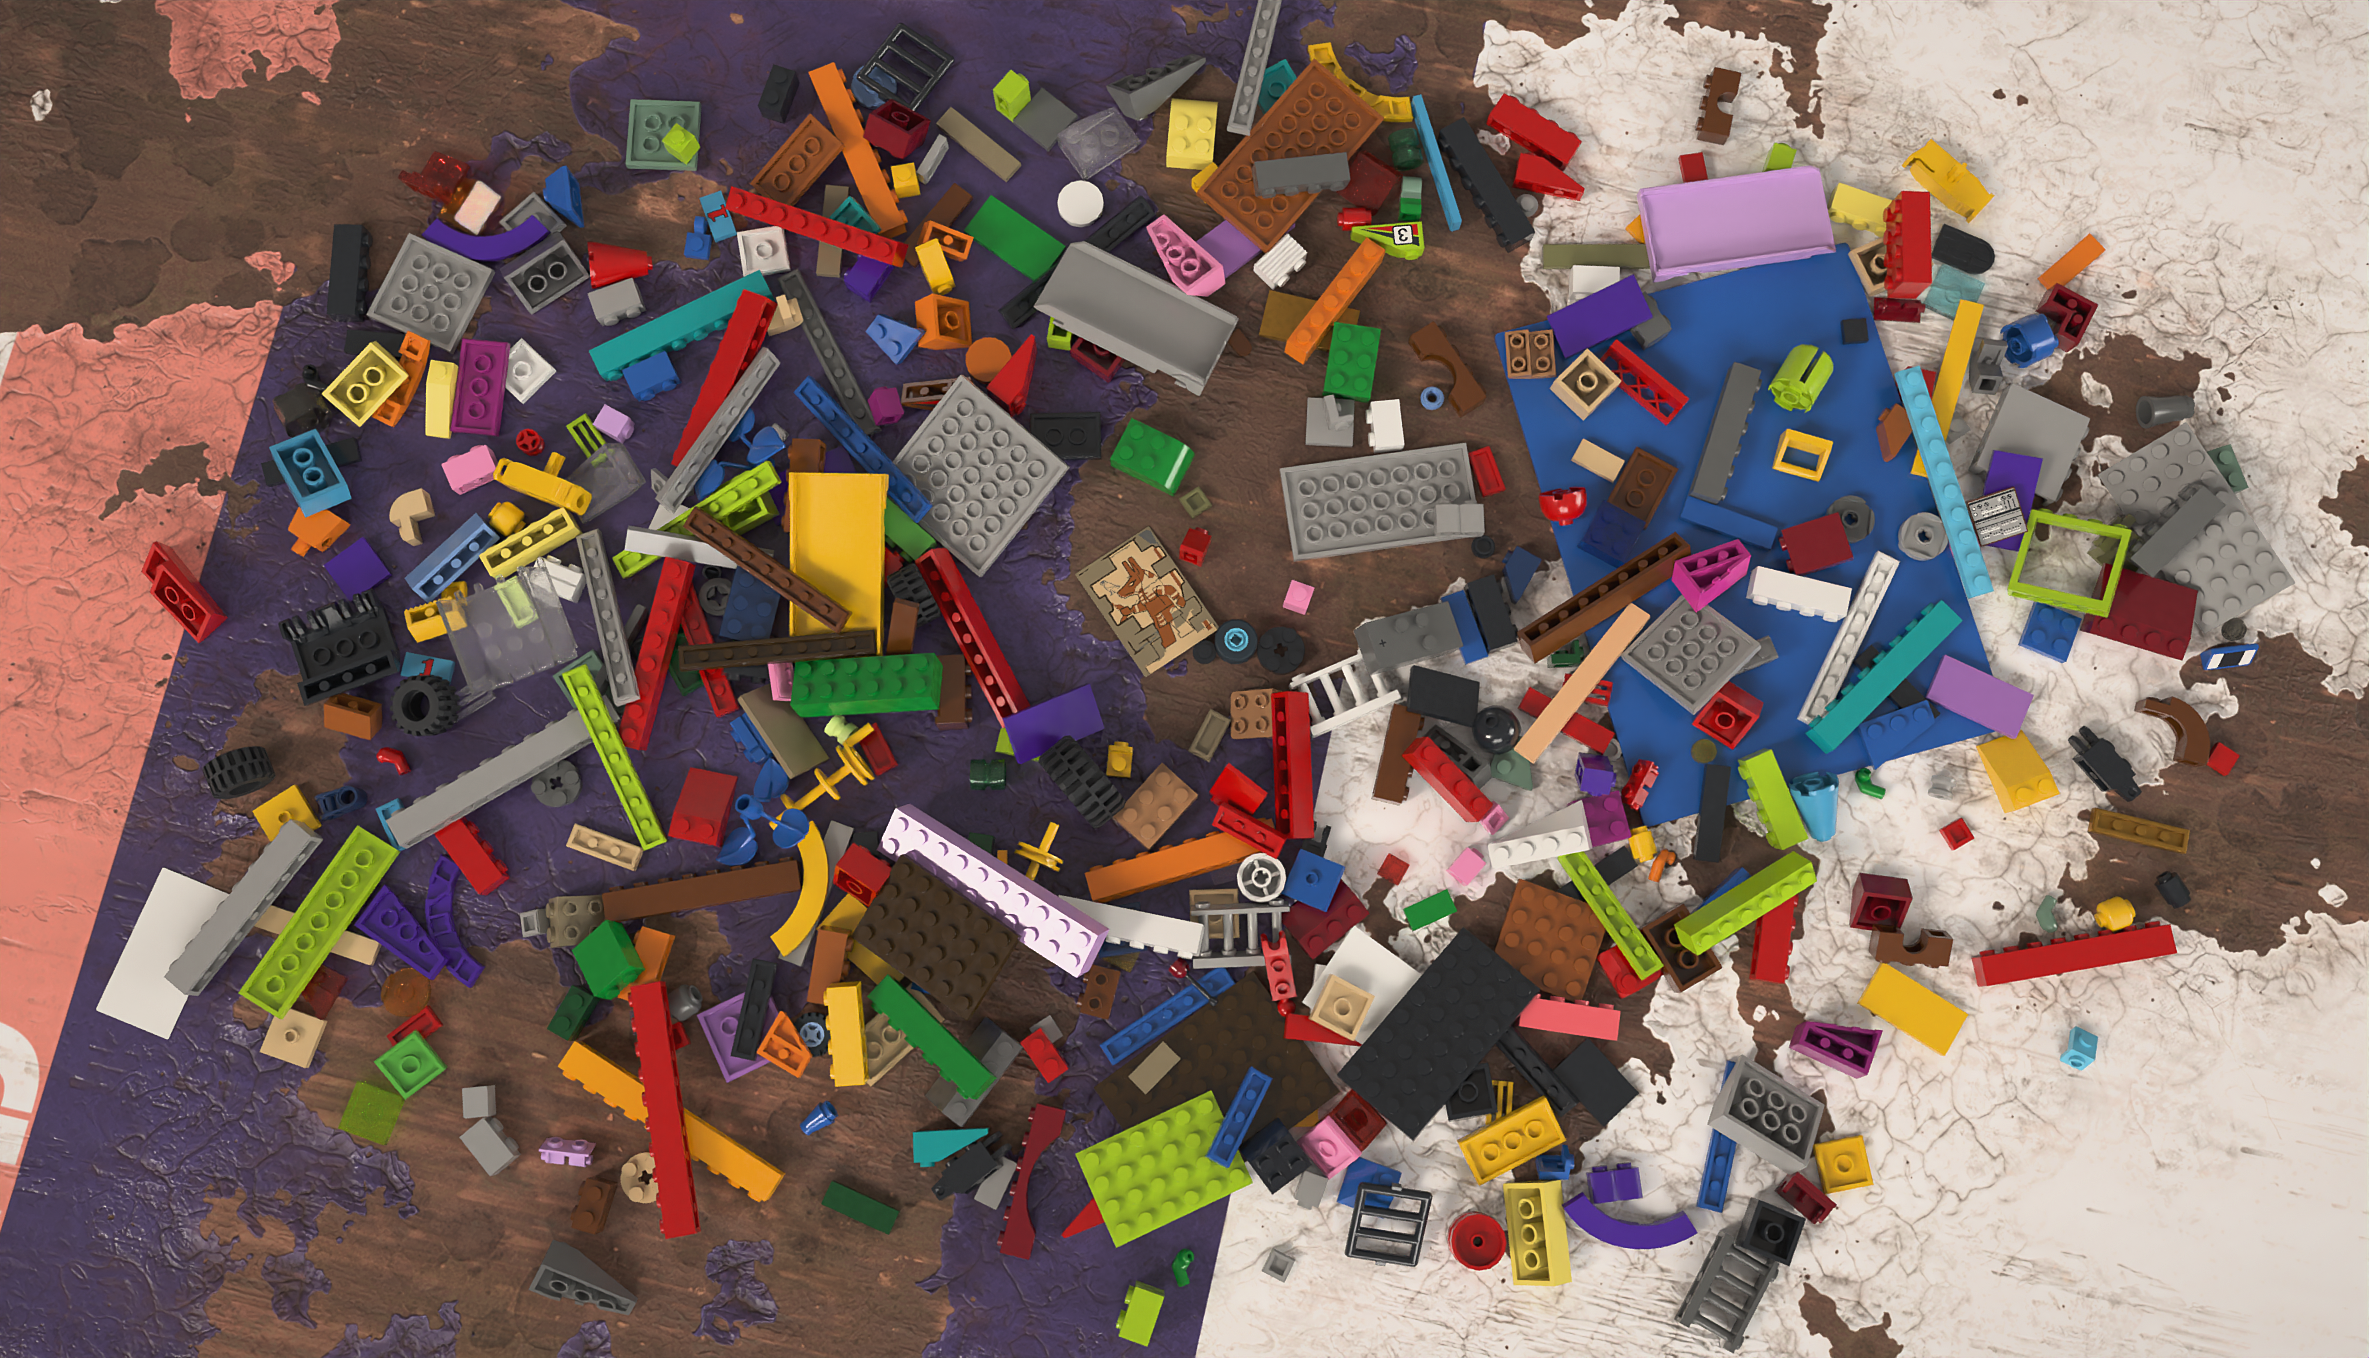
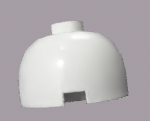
[1237,853,1286,903]

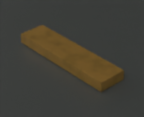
[2088,807,2190,854]

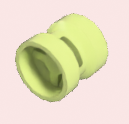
[824,715,858,745]

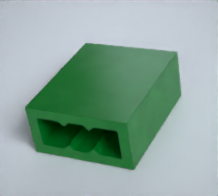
[572,920,645,1000]

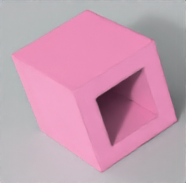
[1283,580,1314,615]
[1446,847,1486,887]

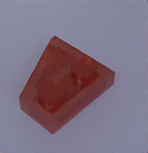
[302,963,349,1020]

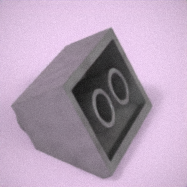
[500,231,590,315]

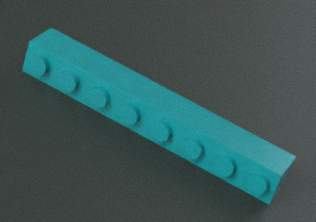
[589,270,775,382]
[1805,600,1963,754]

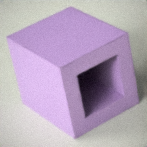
[593,404,635,444]

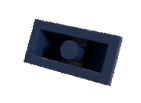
[1502,546,1542,604]

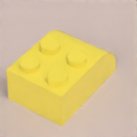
[1166,98,1218,170]

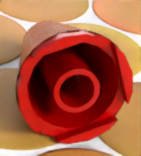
[587,241,653,289]

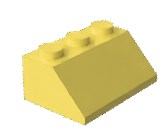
[322,341,409,427]

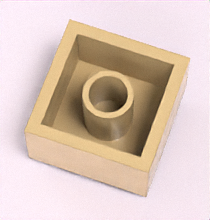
[1550,348,1621,421]

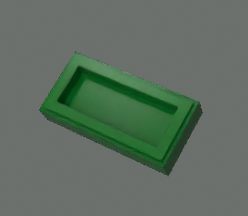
[1402,889,1457,932]

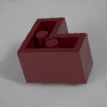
[2035,283,2098,352]

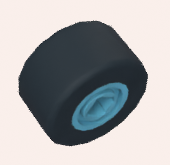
[1215,619,1258,664]

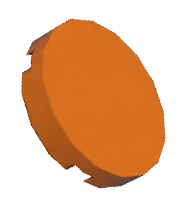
[966,337,1012,384]

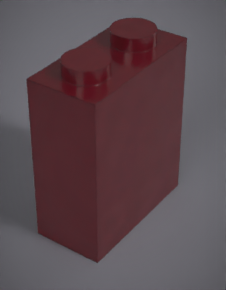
[1779,512,1853,576]

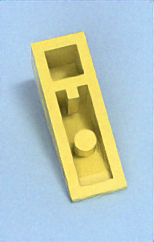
[426,360,459,439]

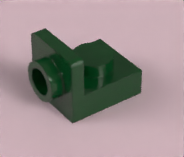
[1547,640,1584,668]

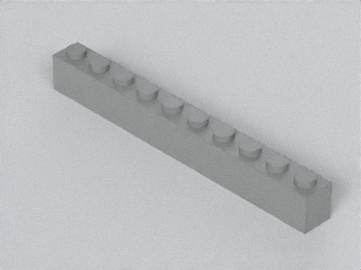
[385,694,622,849]

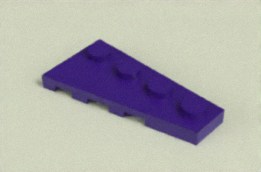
[354,884,448,980]

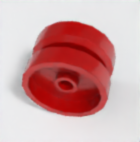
[1447,1211,1506,1271]

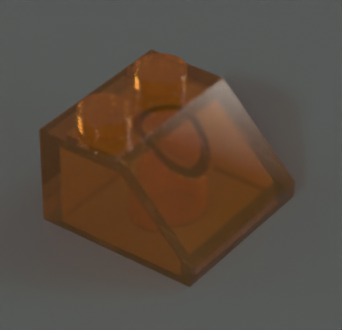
[436,177,501,235]

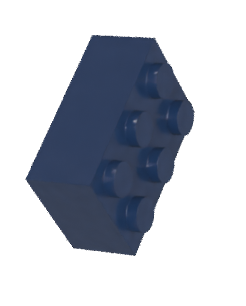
[717,566,781,642]

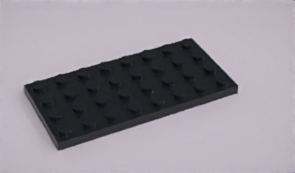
[1337,927,1540,1142]

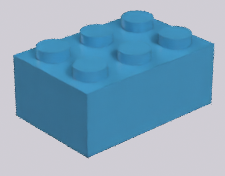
[269,429,352,518]

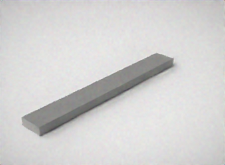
[1227,0,1282,136]
[655,347,781,514]
[576,529,641,707]

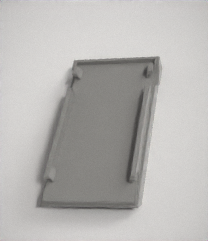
[1034,241,1239,396]

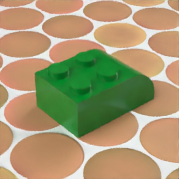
[1110,418,1195,497]

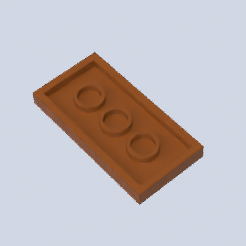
[750,114,845,206]

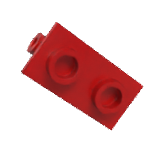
[1621,759,1659,811]

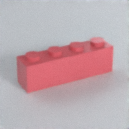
[1515,994,1620,1041]

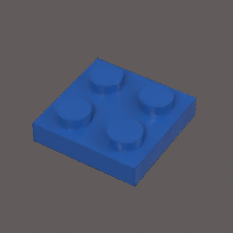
[2018,602,2082,663]

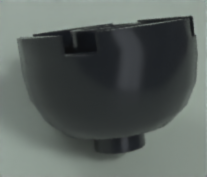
[1472,705,1522,755]

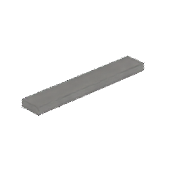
[624,525,774,569]
[778,820,855,966]

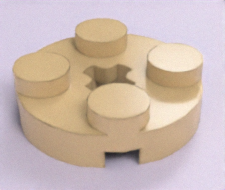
[621,1152,659,1203]

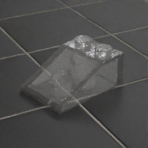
[1057,106,1141,181]
[565,443,646,524]

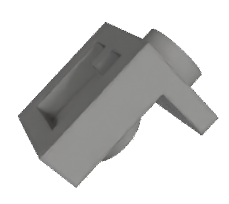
[1322,394,1354,431]

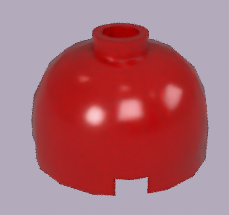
[1538,487,1587,526]

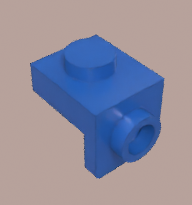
[1535,1145,1574,1180]

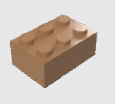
[1113,763,1198,851]

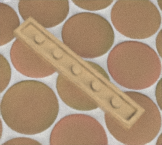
[255,905,381,966]

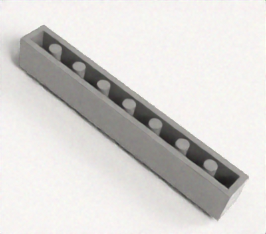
[164,819,323,996]

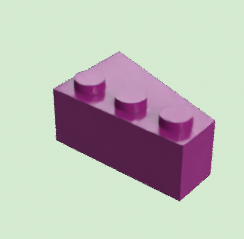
[1788,1021,1883,1079]

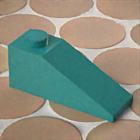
[913,1127,990,1167]

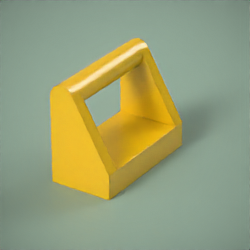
[1772,429,1833,482]

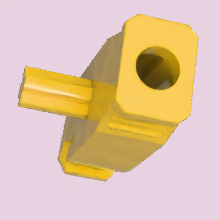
[1901,139,1995,223]
[493,452,592,516]

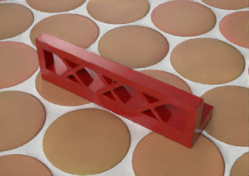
[1600,339,1689,426]

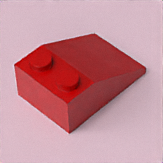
[986,334,1038,417]
[1209,763,1268,816]
[668,767,738,848]

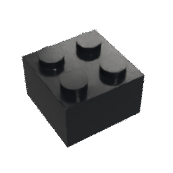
[1445,1062,1498,1122]
[1239,1118,1312,1195]
[1735,1197,1806,1267]

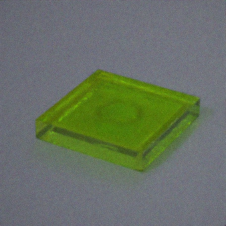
[338,1081,405,1145]

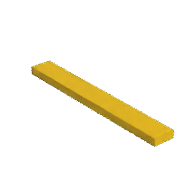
[1911,299,1984,478]

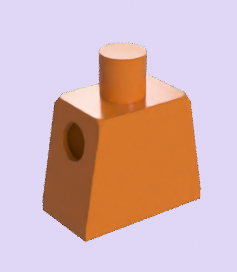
[288,507,351,557]

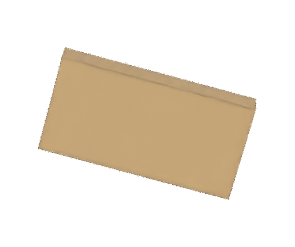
[1571,439,1625,483]

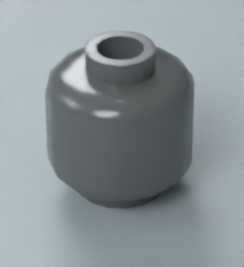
[668,984,703,1021]

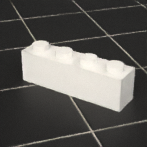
[1746,566,1852,622]

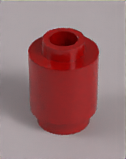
[1337,207,1371,231]

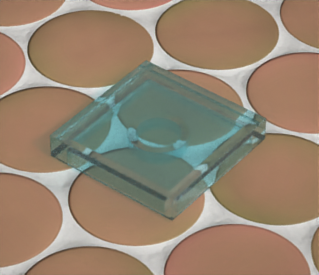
[1924,264,1985,321]

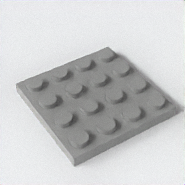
[366,233,495,354]
[1621,595,1761,715]

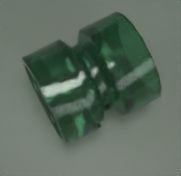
[1388,128,1424,171]
[970,759,1006,790]

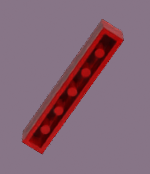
[1271,691,1314,839]

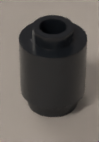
[2154,871,2191,909]

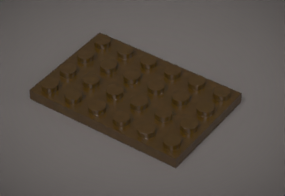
[851,854,1022,1020]

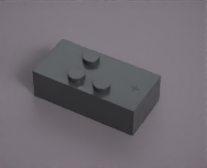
[1354,601,1463,676]

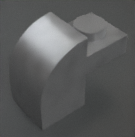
[1969,339,2008,395]

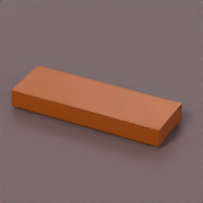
[2037,233,2106,290]

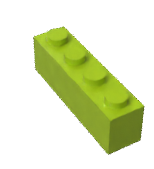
[1738,748,1809,850]

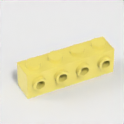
[479,507,582,581]

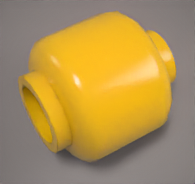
[488,501,526,537]
[2094,896,2136,932]

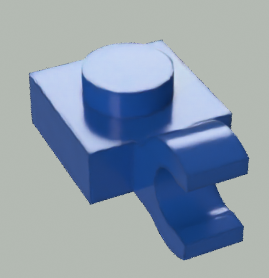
[684,216,712,260]

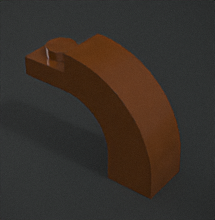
[2134,696,2210,767]

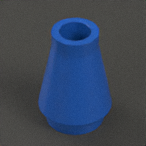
[800,1101,838,1136]

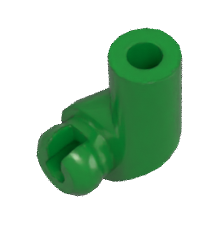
[1855,768,1886,799]
[1171,1249,1194,1287]

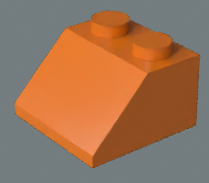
[915,293,972,350]

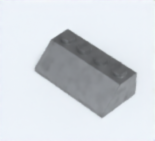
[925,1017,1023,1127]

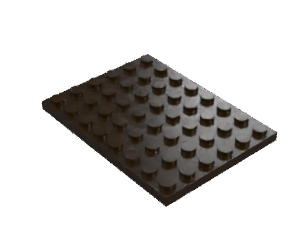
[1093,971,1340,1163]

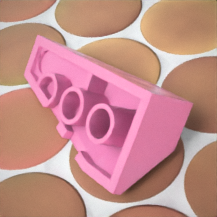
[1146,214,1225,297]

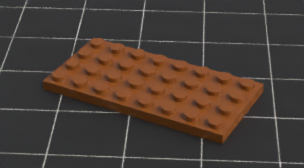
[1196,58,1384,254]

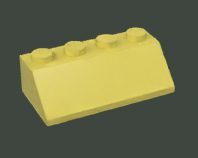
[1503,1180,1572,1286]

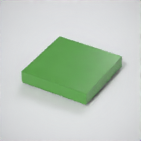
[374,1029,447,1100]

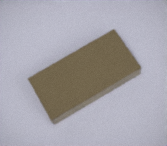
[1188,709,1232,763]
[1128,1041,1180,1094]

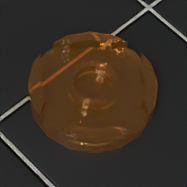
[381,968,432,1017]

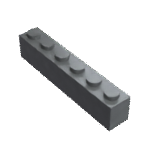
[1688,362,1762,505]

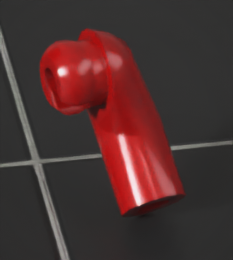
[376,747,411,775]

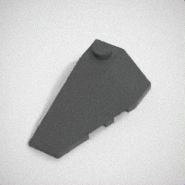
[528,1239,638,1315]

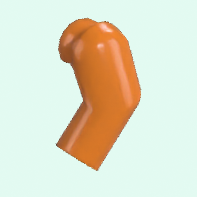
[1648,849,1676,882]

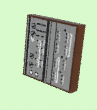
[1965,486,2028,547]

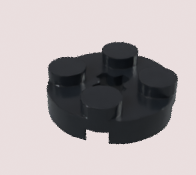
[1257,627,1305,675]

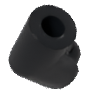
[302,364,330,394]

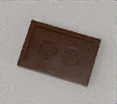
[1603,446,1678,531]

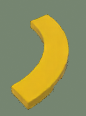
[1308,42,1413,122]
[770,821,829,957]

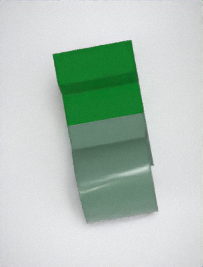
[1398,176,1422,222]

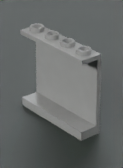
[1968,383,2091,507]

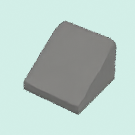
[520,909,550,937]

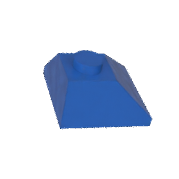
[543,166,584,228]
[1336,1157,1402,1219]

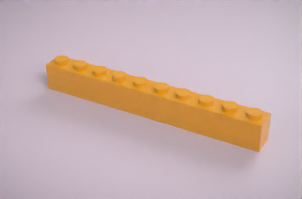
[558,1041,786,1202]

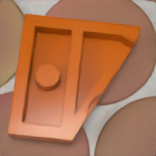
[756,1011,813,1078]

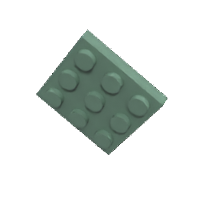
[626,99,702,171]

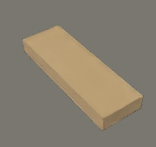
[566,823,644,871]

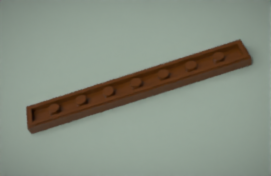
[683,506,852,633]

